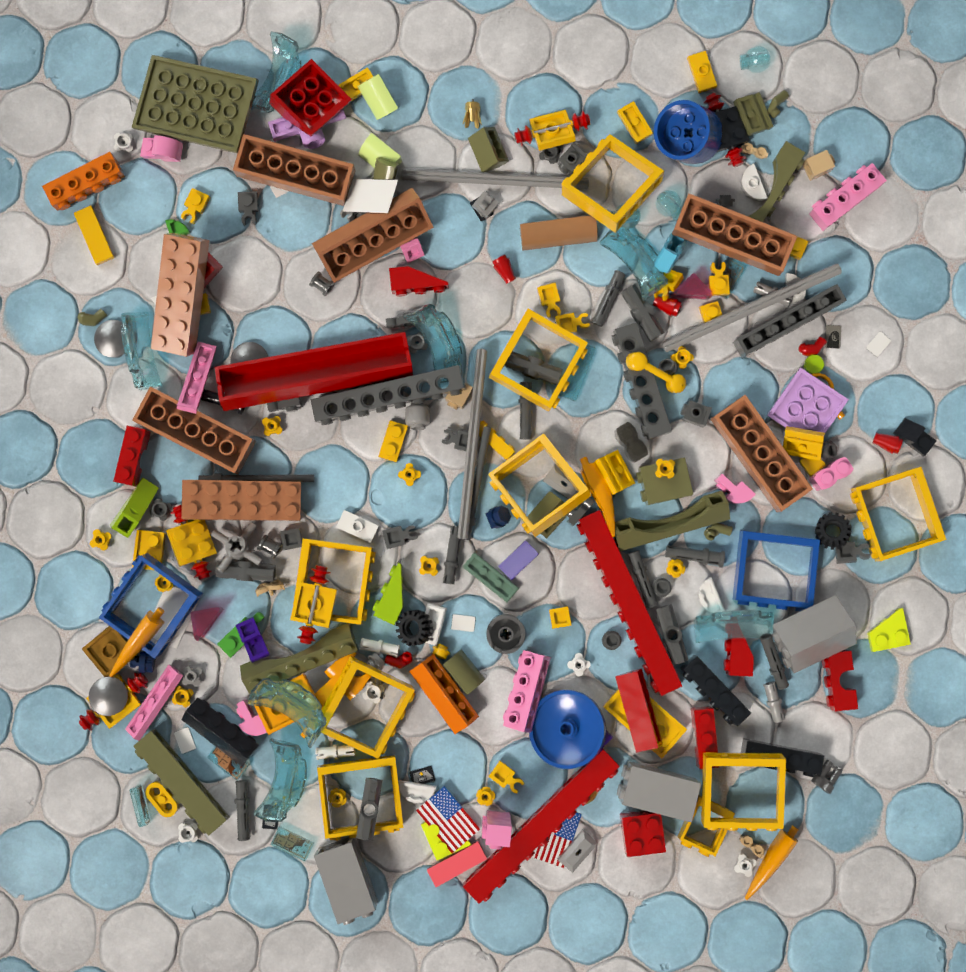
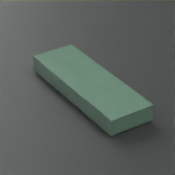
[463,552,519,603]

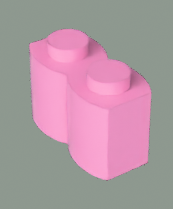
[809,457,854,491]

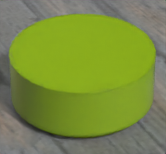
[804,355,824,374]

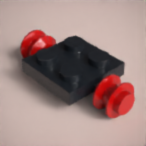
[704,93,750,167]

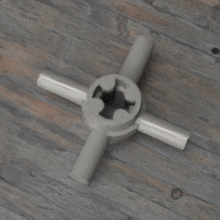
[211,522,263,573]

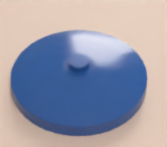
[529,690,606,769]

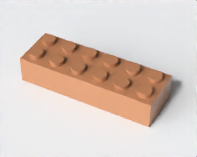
[233,134,356,206]
[312,188,434,283]
[672,193,797,276]
[151,233,210,357]
[132,386,256,475]
[710,395,813,512]
[182,480,301,521]

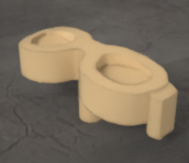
[741,143,768,159]
[255,580,285,597]
[739,835,765,859]

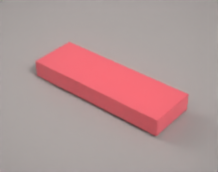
[427,841,487,887]

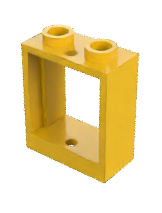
[677,795,735,857]

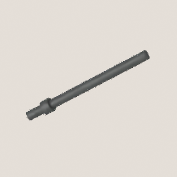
[464,426,491,540]
[198,473,314,482]

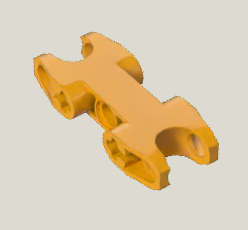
[300,652,372,738]

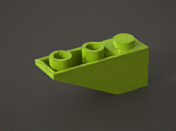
[110,477,159,538]
[372,563,404,625]

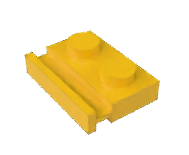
[783,426,825,461]
[595,450,635,495]
[132,530,166,570]

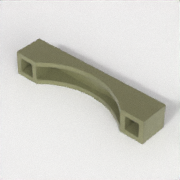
[748,141,806,223]
[614,491,730,551]
[240,623,358,694]

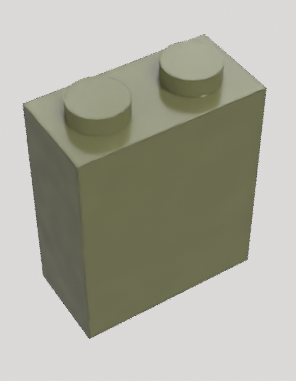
[636,457,694,506]

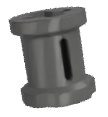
[309,271,334,296]
[257,535,282,558]

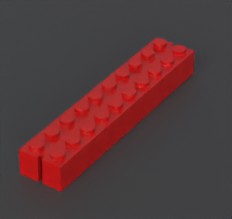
[215,332,413,411]

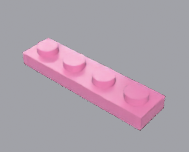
[177,342,217,414]
[125,665,183,741]

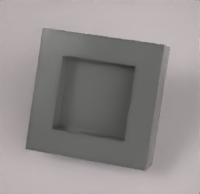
[280,528,302,550]

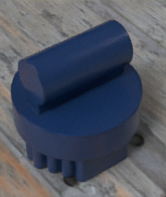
[485,505,511,529]
[129,651,156,673]

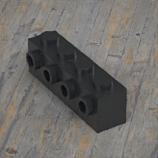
[680,655,751,727]
[181,697,259,767]
[740,738,824,777]

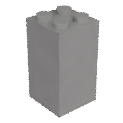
[771,595,857,673]
[617,761,701,823]
[314,837,378,925]

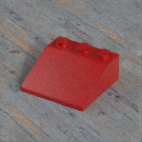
[270,59,352,137]

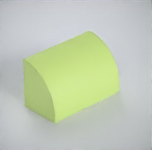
[357,74,398,120]
[359,133,402,168]

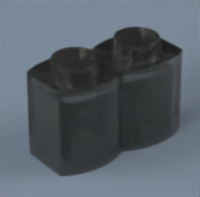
[614,422,648,463]

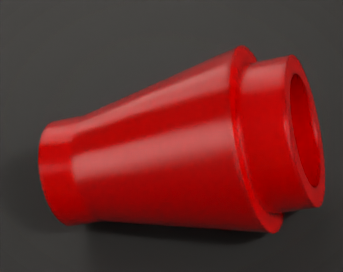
[492,255,516,284]
[652,296,682,317]
[872,433,903,454]

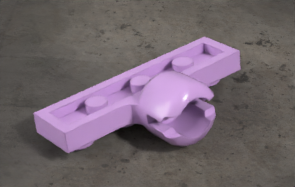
[268,109,346,149]

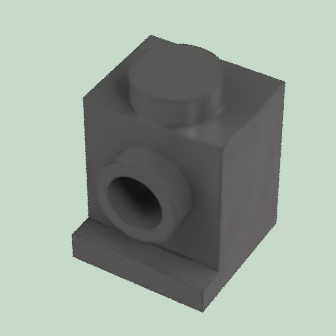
[557,142,587,176]
[680,401,712,428]

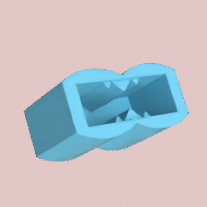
[654,233,687,273]

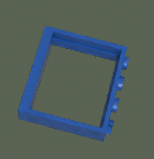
[732,531,820,612]
[99,553,203,659]

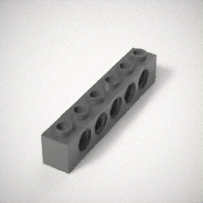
[733,284,847,359]
[611,322,672,440]

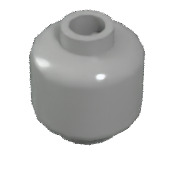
[405,402,430,430]

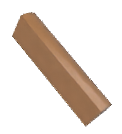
[519,216,597,251]

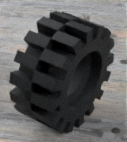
[815,512,852,550]
[396,610,433,646]

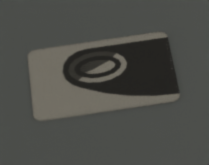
[825,325,841,349]

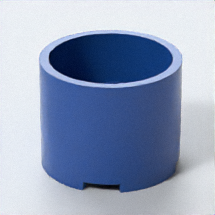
[654,100,722,164]

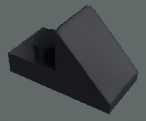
[893,418,936,456]

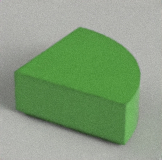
[165,219,190,235]

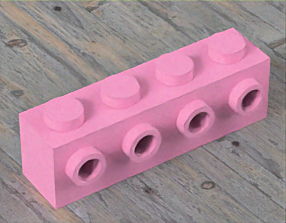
[809,163,887,231]
[503,650,551,732]
[482,810,512,849]

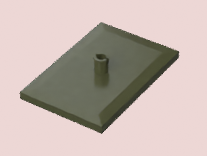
[132,55,259,154]

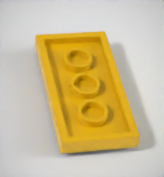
[603,689,687,759]

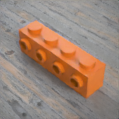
[42,152,125,211]
[409,654,479,734]

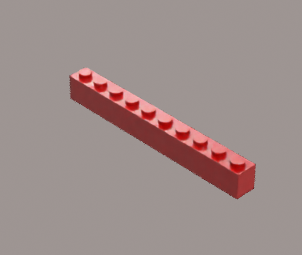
[576,510,682,696]
[463,748,620,904]

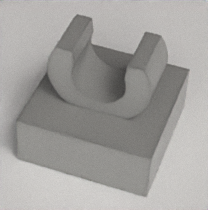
[472,191,499,219]

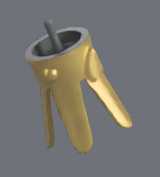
[462,99,482,129]

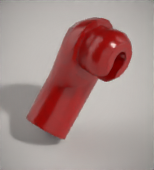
[798,337,827,356]
[384,651,413,669]

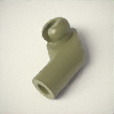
[767,90,789,118]
[77,308,107,326]
[704,523,733,540]

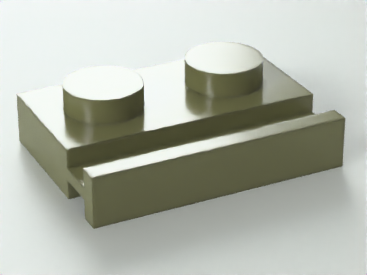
[733,92,774,136]

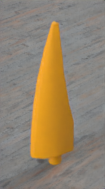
[580,457,615,537]
[109,607,165,677]
[745,825,799,900]

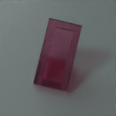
[671,273,712,300]
[190,607,224,641]

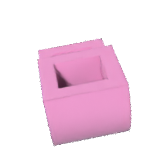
[140,135,183,162]
[714,474,756,504]
[236,699,267,736]

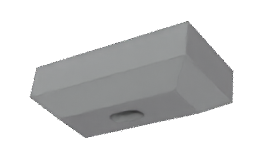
[543,465,578,499]
[557,829,598,873]

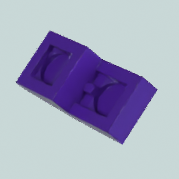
[235,617,270,663]

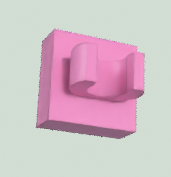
[400,238,425,263]

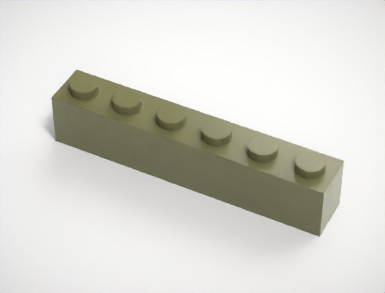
[133,729,230,836]

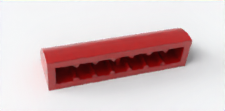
[615,668,663,753]

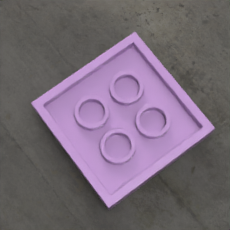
[767,368,849,433]

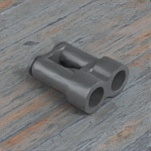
[811,760,843,794]

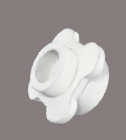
[114,133,133,152]
[567,653,591,676]
[362,681,385,704]
[178,823,198,843]
[734,854,756,877]

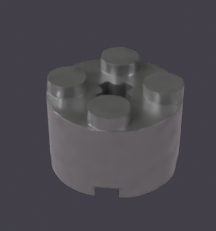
[486,614,525,654]

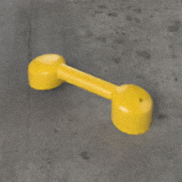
[626,352,686,393]

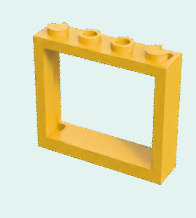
[561,134,664,233]
[489,308,588,412]
[488,433,591,537]
[850,467,946,561]
[293,538,376,625]
[314,656,415,759]
[701,752,786,831]
[317,755,404,841]

